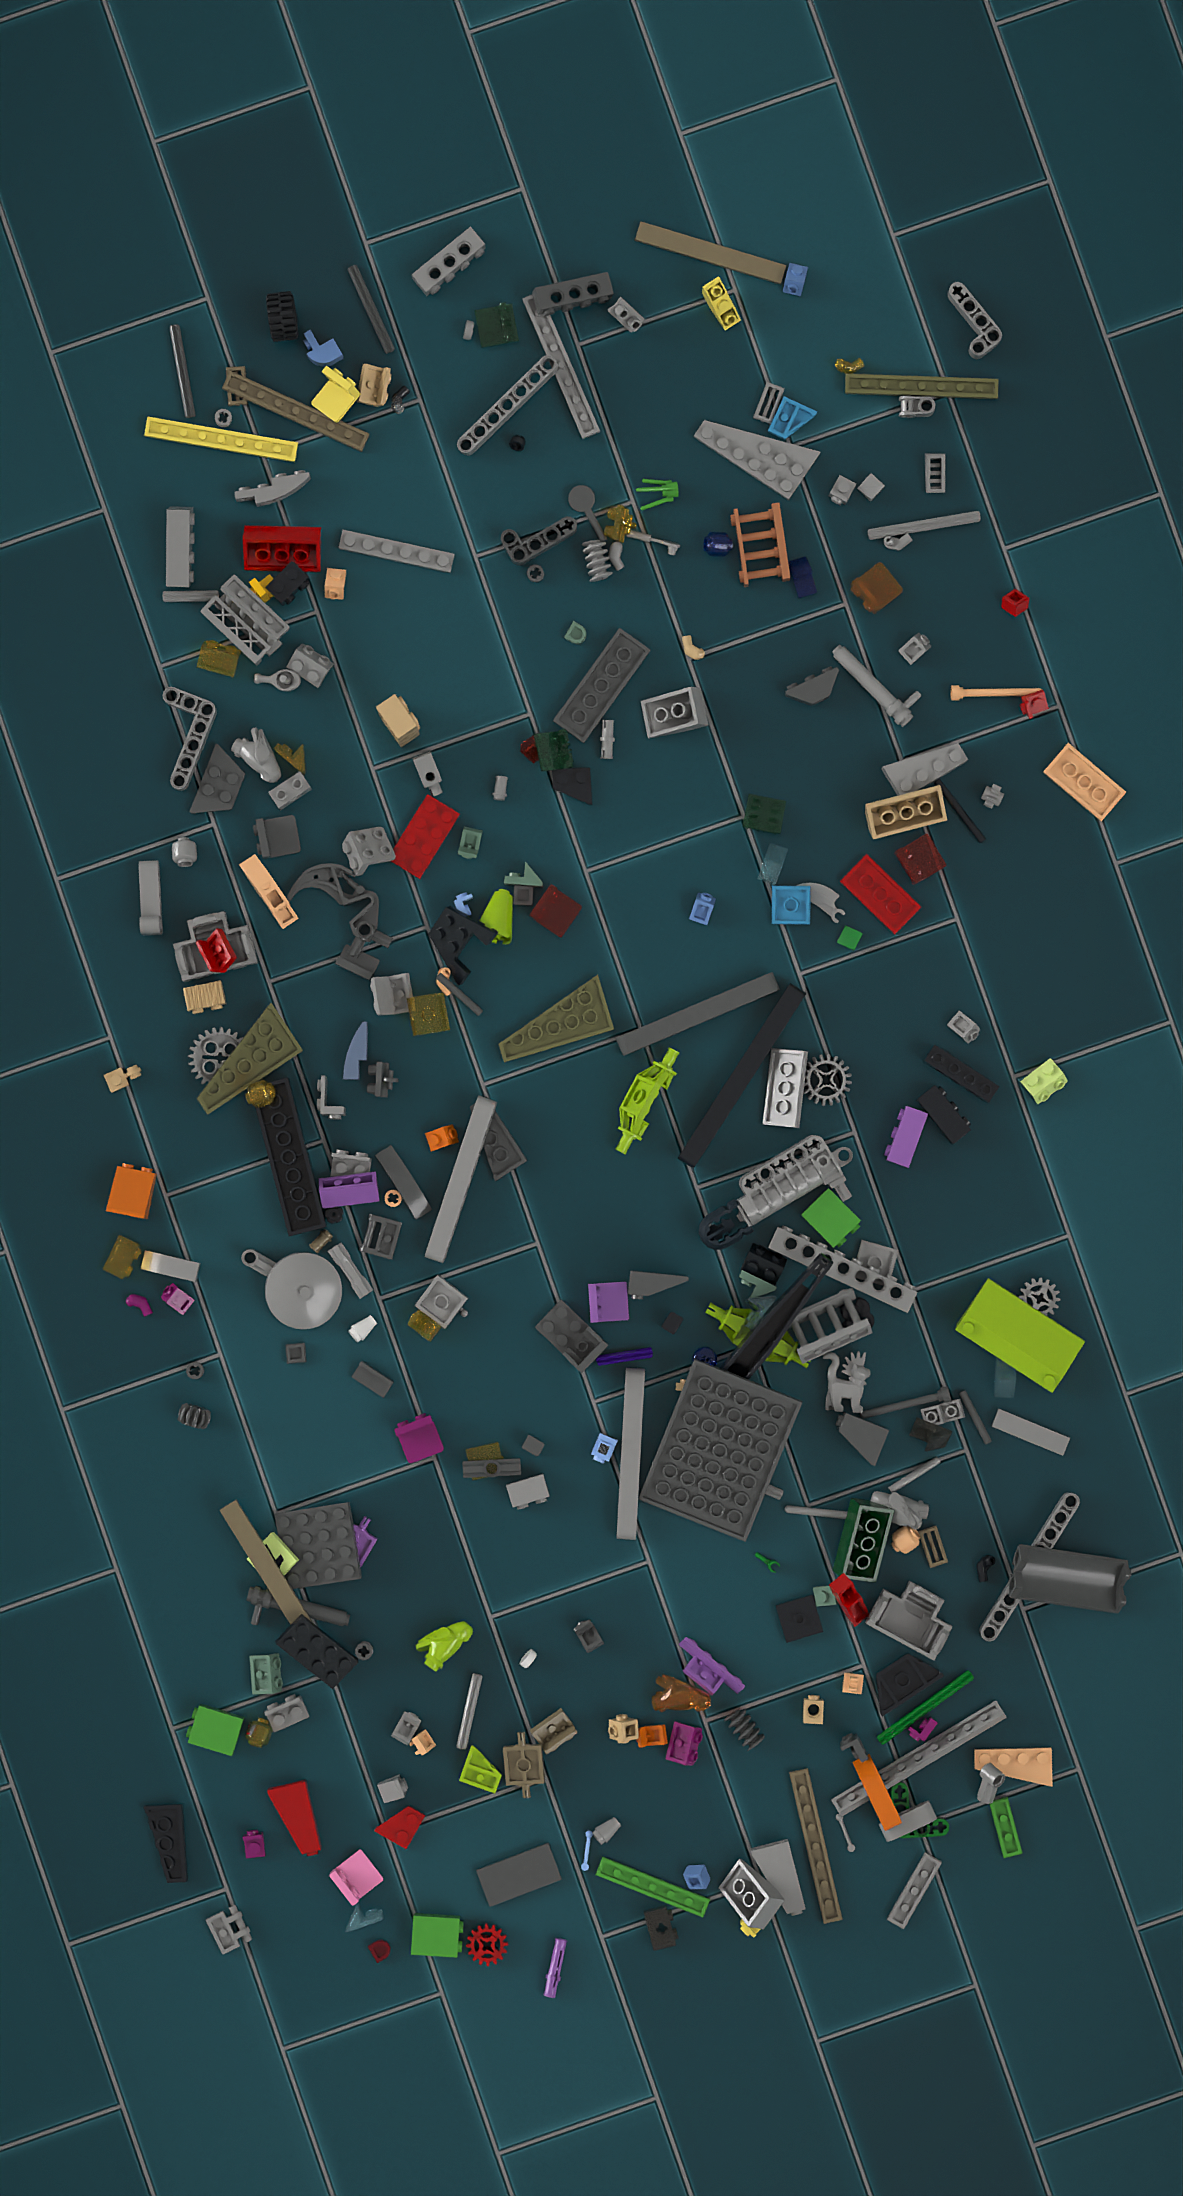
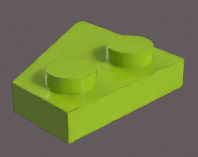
[459,1745,502,1793]

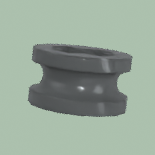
[527,565,544,582]
[186,1362,204,1379]

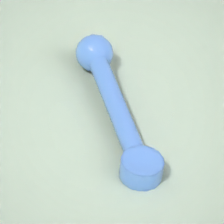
[581,1830,593,1871]

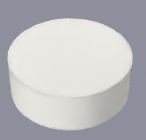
[519,1649,537,1668]

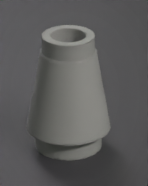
[592,1817,621,1845]

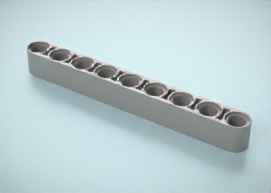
[425,1096,497,1263]
[617,1368,645,1540]
[979,1492,1080,1641]

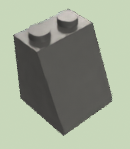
[835,1412,889,1466]

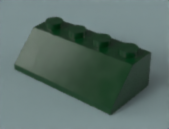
[833,1498,894,1583]

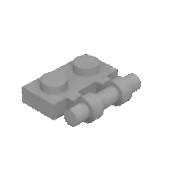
[206,1905,252,1954]

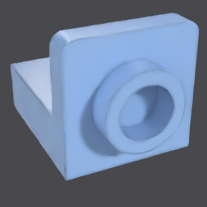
[454,892,473,916]

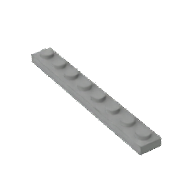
[522,295,600,440]

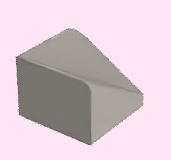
[857,473,885,501]

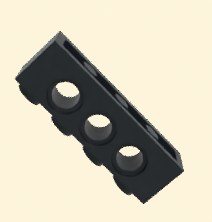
[923,1045,1000,1103]

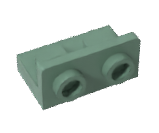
[250,1653,283,1694]

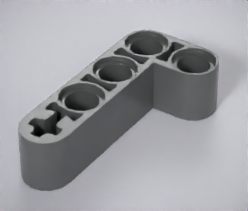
[501,516,577,566]

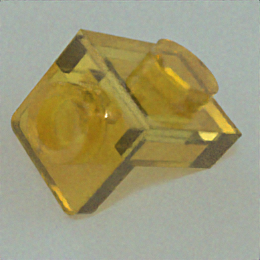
[407,1310,442,1342]

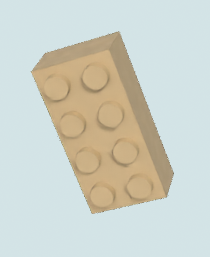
[376,694,420,747]

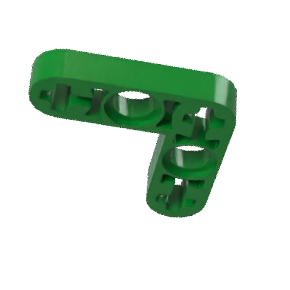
[891,1781,949,1838]

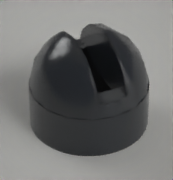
[509,435,526,451]

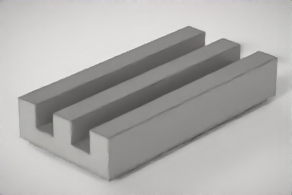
[753,382,785,425]

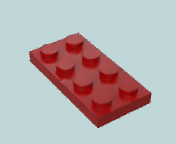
[391,794,460,879]

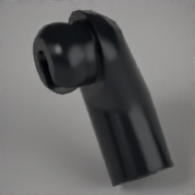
[976,1555,995,1582]

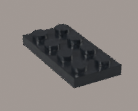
[275,1614,359,1689]

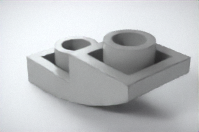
[921,1398,965,1428]

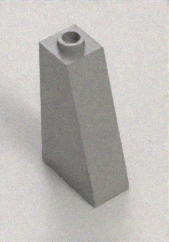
[750,1839,806,1916]

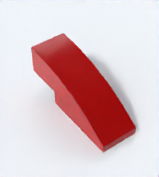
[829,1573,869,1627]

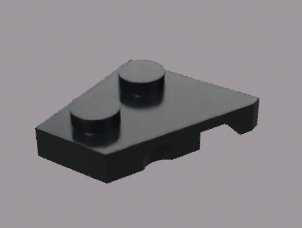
[552,768,592,805]

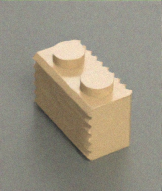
[183,981,226,1014]

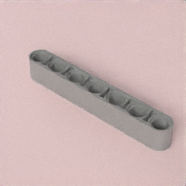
[457,355,559,456]

